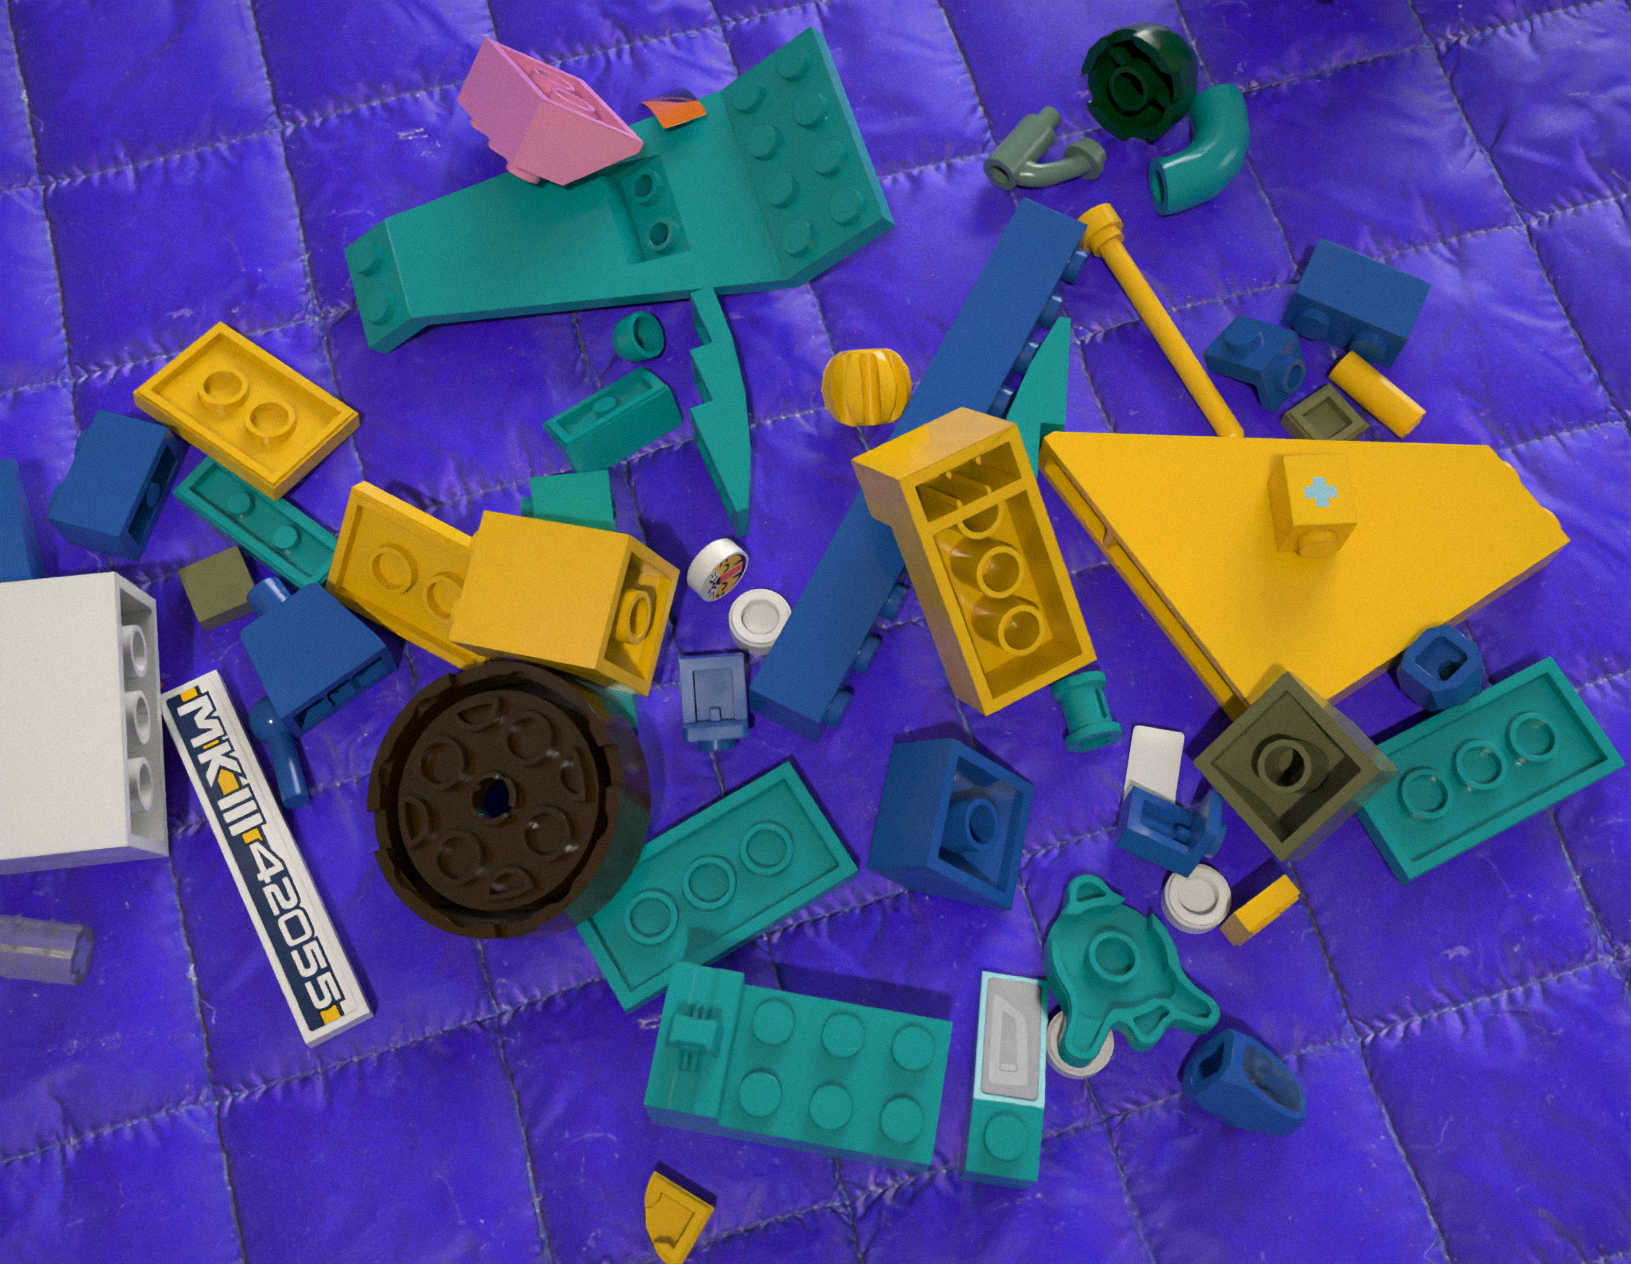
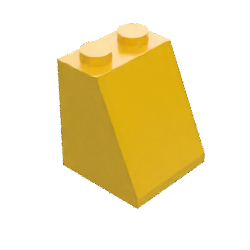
[448,510,680,697]

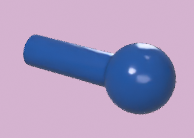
[249,695,310,809]

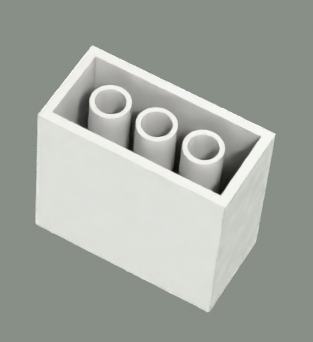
[0,571,169,875]

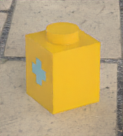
[1267,453,1358,558]

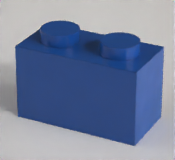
[1280,237,1432,370]
[47,409,186,563]

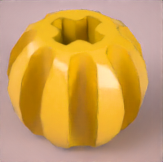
[821,348,913,427]

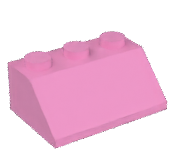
[457,37,644,186]

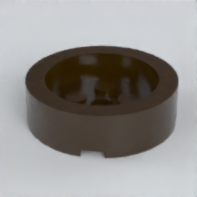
[367,661,651,940]

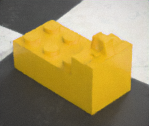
[850,407,1097,717]

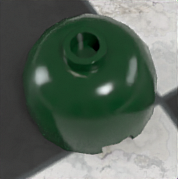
[1082,21,1199,141]

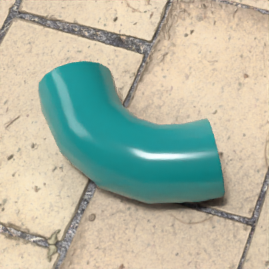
[1148,84,1251,216]

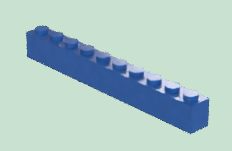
[749,197,1090,744]

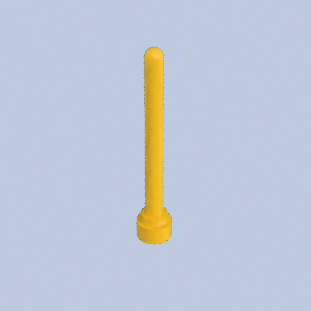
[1077,203,1244,437]

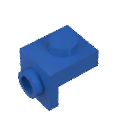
[1203,315,1307,412]
[678,652,749,751]
[1115,786,1227,878]

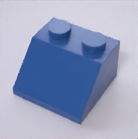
[866,738,1035,911]

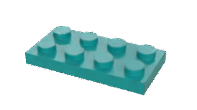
[1355,656,1626,886]
[576,761,859,1016]

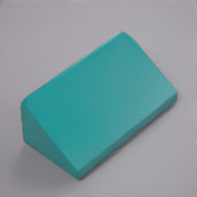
[542,366,682,473]

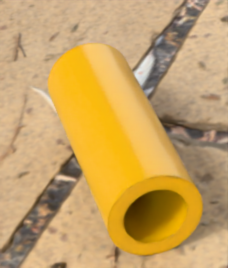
[1328,350,1427,439]

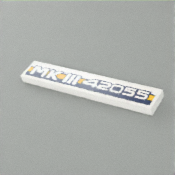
[161,669,374,1048]

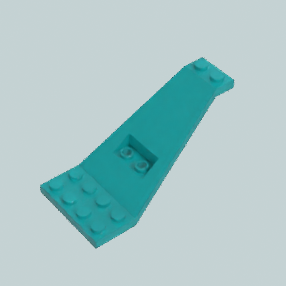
[344,26,896,354]

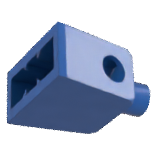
[239,577,398,740]

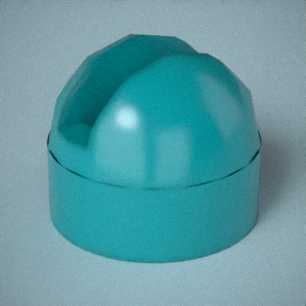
[611,311,664,363]

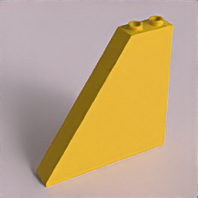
[1038,431,1571,722]

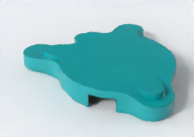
[1043,874,1221,1068]

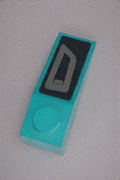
[957,971,1049,1190]

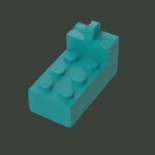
[643,960,953,1174]

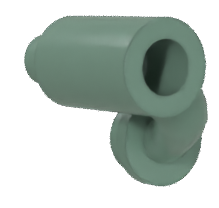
[983,106,1107,190]

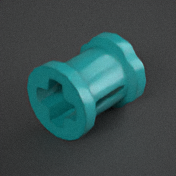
[1051,671,1124,753]

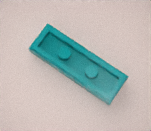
[172,456,338,591]

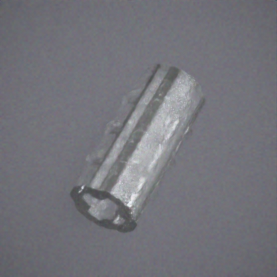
[0,913,95,986]

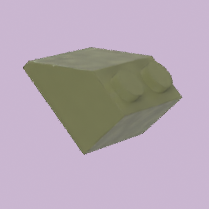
[1192,671,1400,863]

